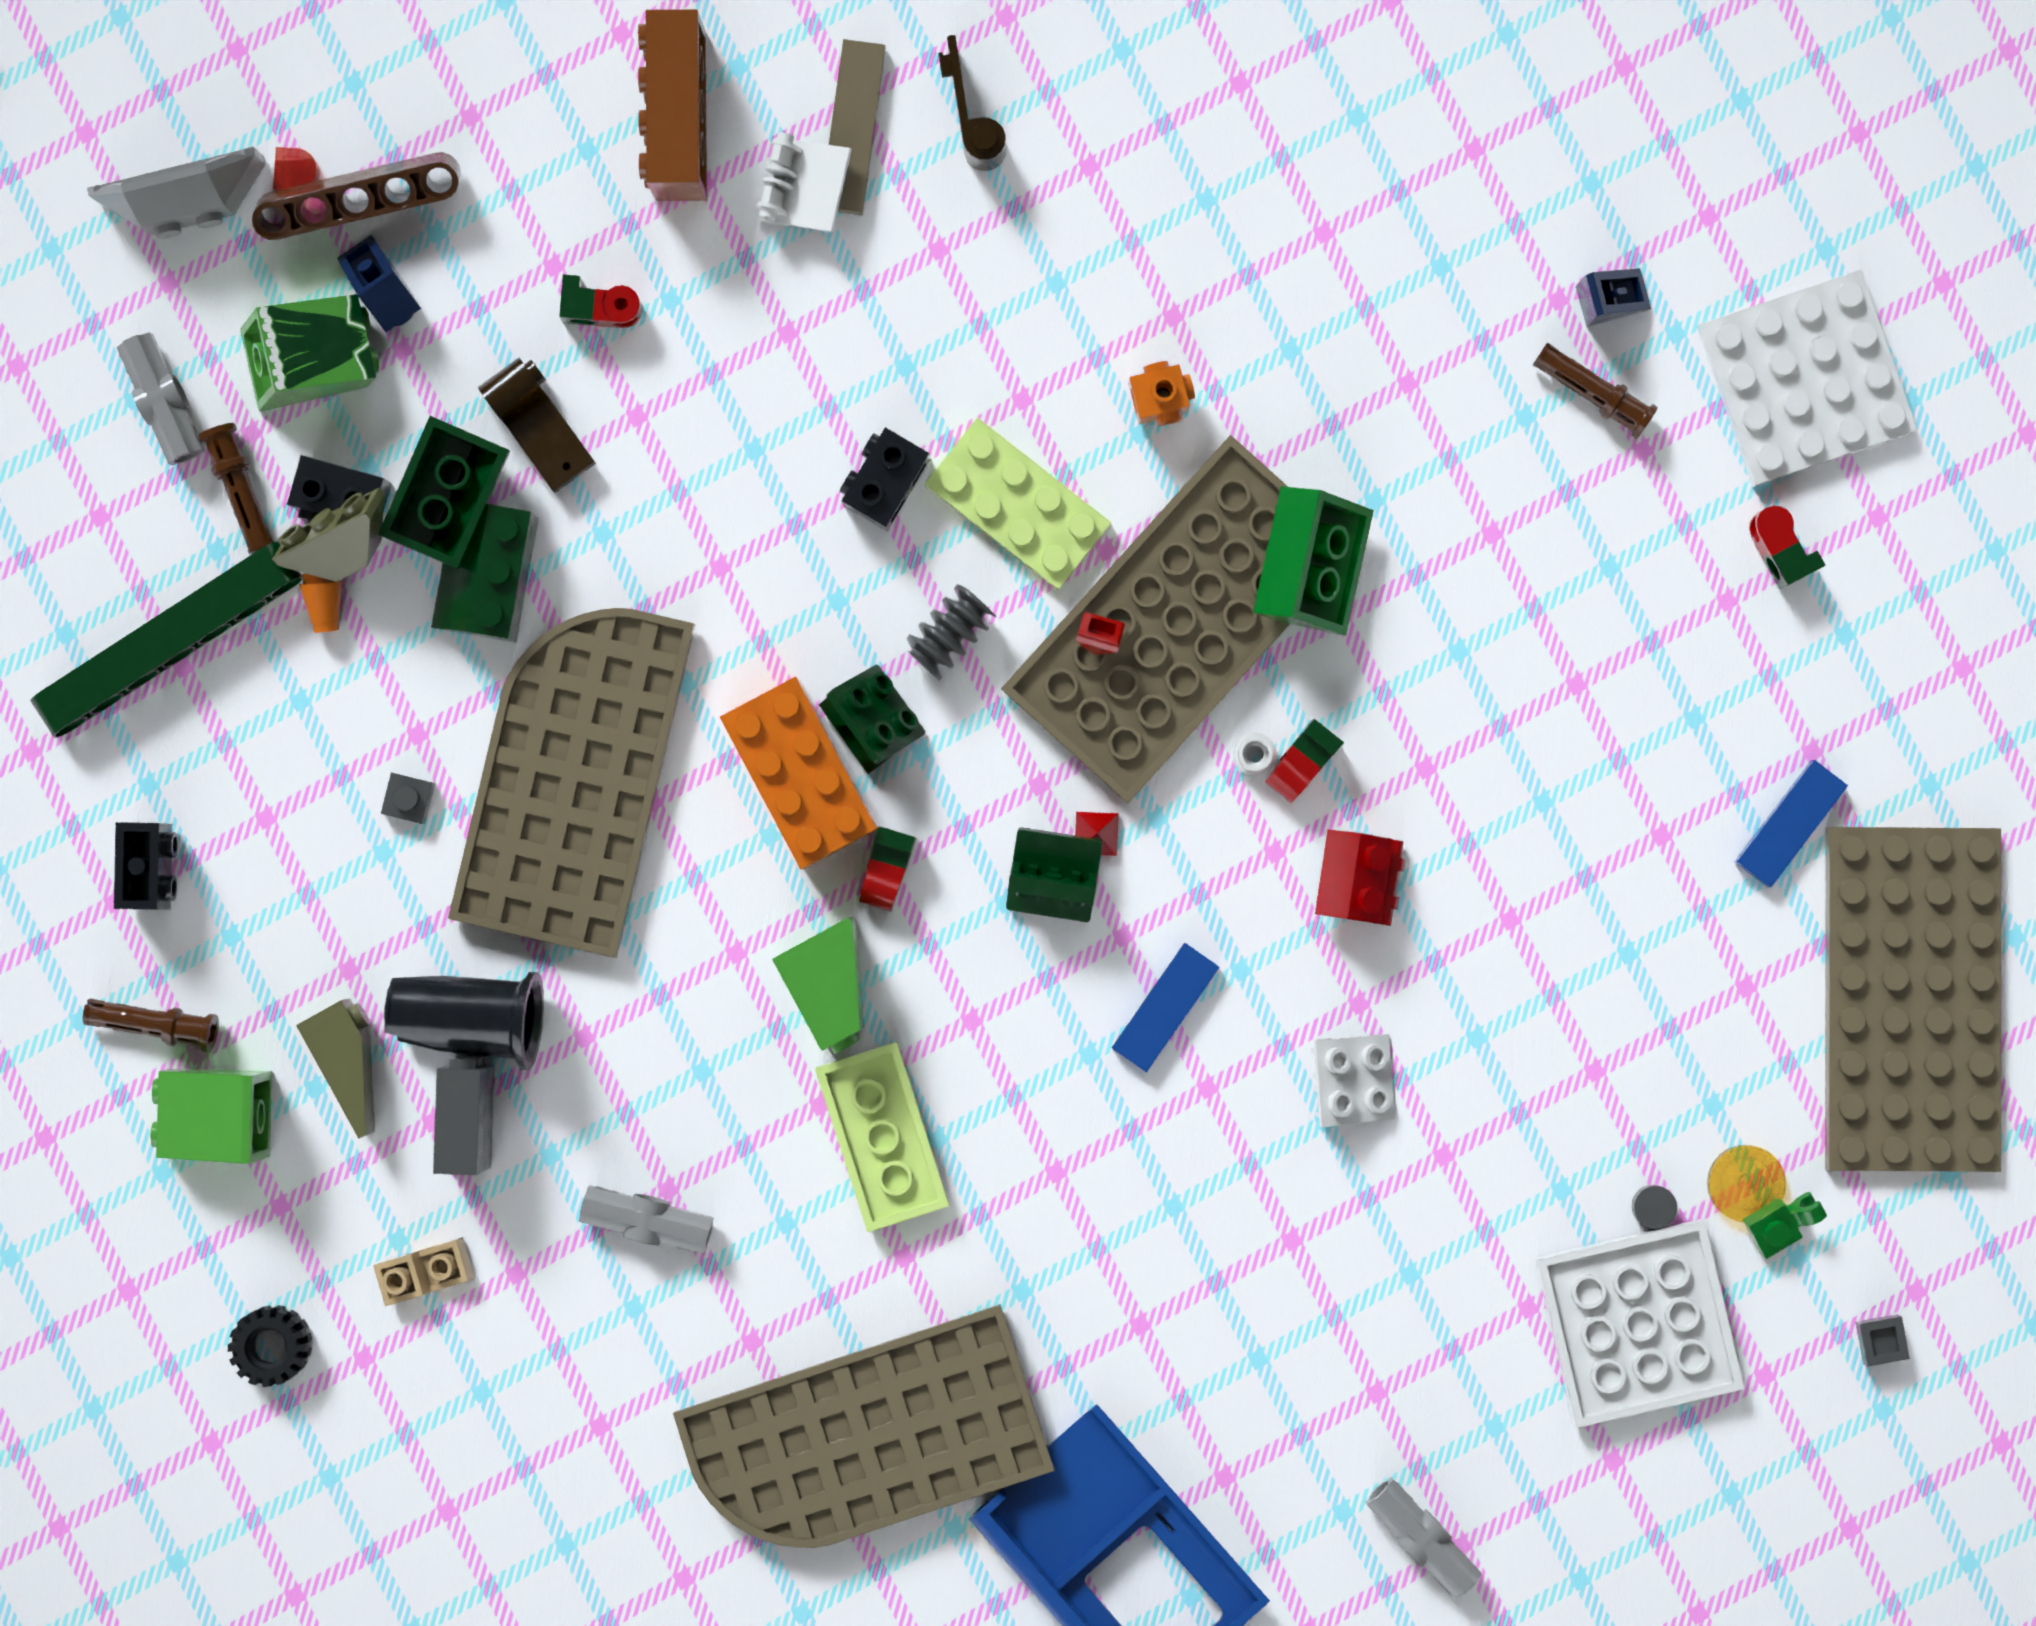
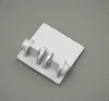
[756,132,852,233]
[1311,1034,1395,1127]

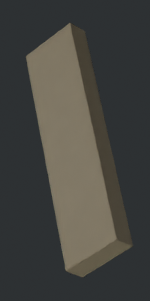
[829,39,886,216]

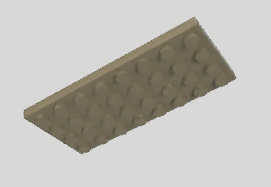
[1001,434,1290,804]
[1825,827,2001,1172]

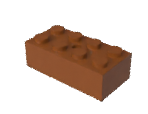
[638,9,707,201]

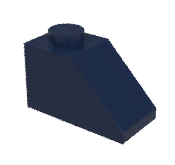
[336,234,421,333]

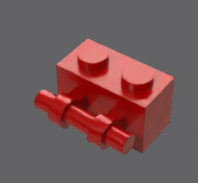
[1315,829,1406,926]

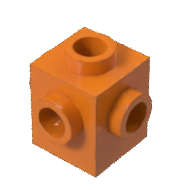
[1128,361,1195,426]

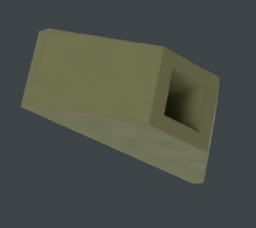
[272,488,385,582]

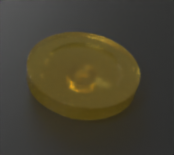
[1707,1145,1786,1223]

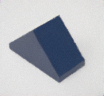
[1575,268,1651,327]

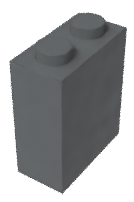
[433,1056,495,1175]

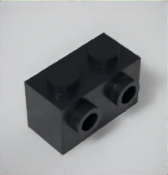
[839,427,931,532]
[287,455,392,522]
[114,822,178,910]

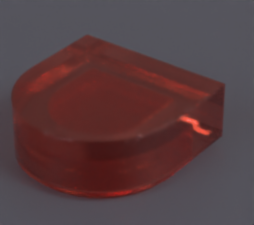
[273,147,320,191]

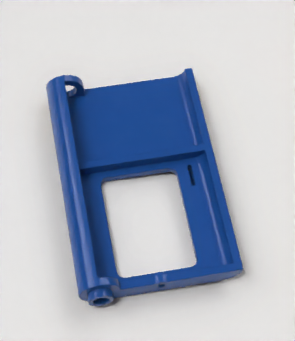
[969,1404,1270,1626]

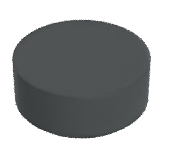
[1631,1185,1677,1229]

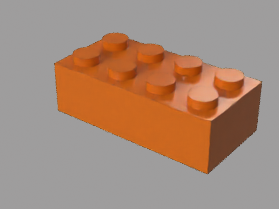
[720,676,878,870]

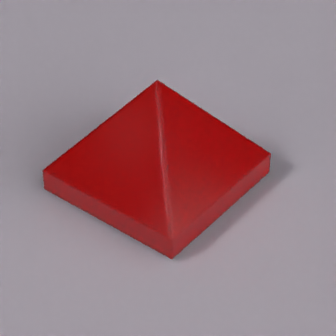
[1076,612,1125,655]
[1075,812,1119,856]

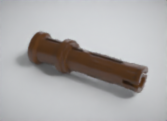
[1532,342,1659,439]
[198,423,274,555]
[82,998,219,1053]

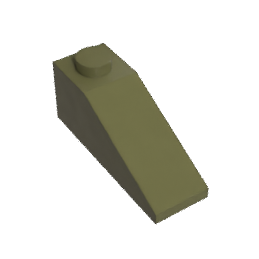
[296,999,375,1139]

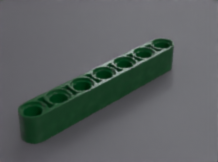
[30,541,302,738]

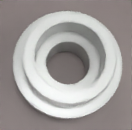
[1233,733,1276,776]

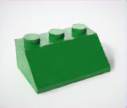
[1253,486,1374,636]

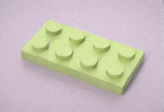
[924,417,1112,591]
[815,1041,950,1233]

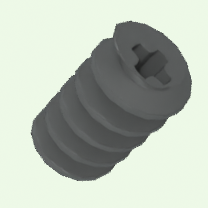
[906,584,997,681]

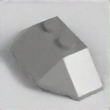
[87,146,265,239]

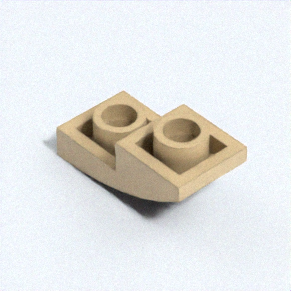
[373,1237,475,1306]

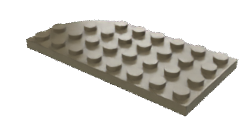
[448,608,696,958]
[673,1304,1055,1548]

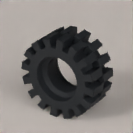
[227,1305,312,1387]

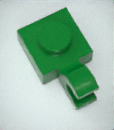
[1742,1192,1827,1259]

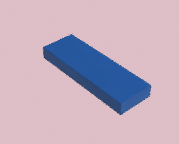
[1734,760,1849,888]
[1111,942,1220,1073]

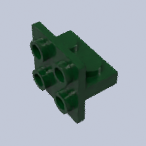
[819,665,926,774]
[1006,827,1103,922]

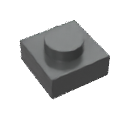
[380,772,435,824]
[1855,1314,1910,1367]

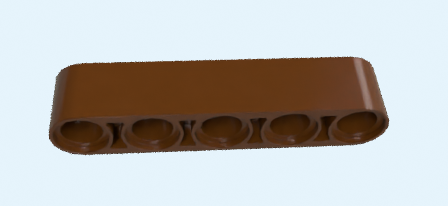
[252,152,461,240]

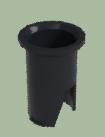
[384,972,544,1070]

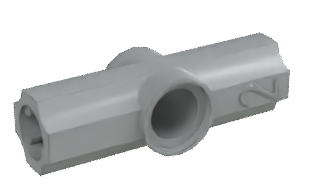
[116,332,205,466]
[579,1185,714,1254]
[1365,1477,1482,1599]

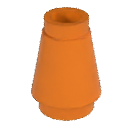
[299,573,342,633]

